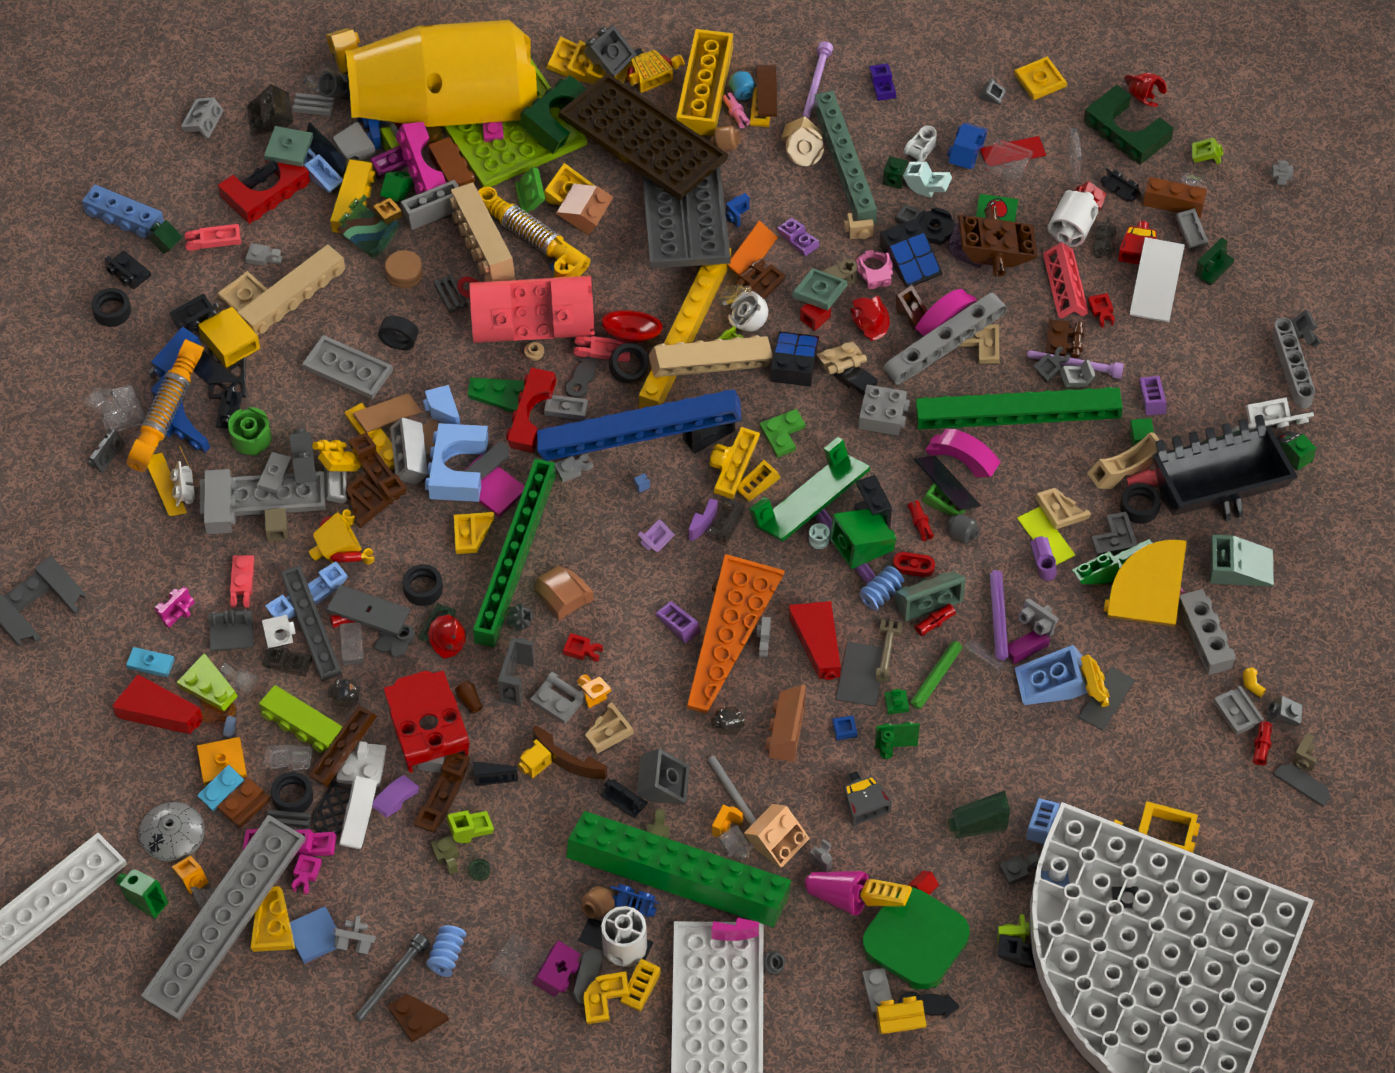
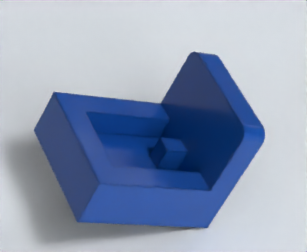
[725,193,750,227]

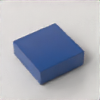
[832,716,858,740]

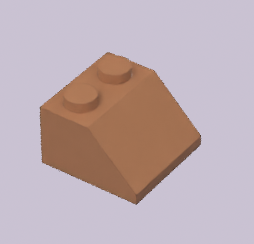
[556,184,613,235]

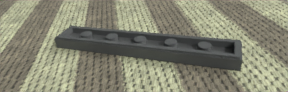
[280,565,342,681]

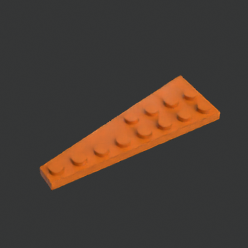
[686,554,785,714]

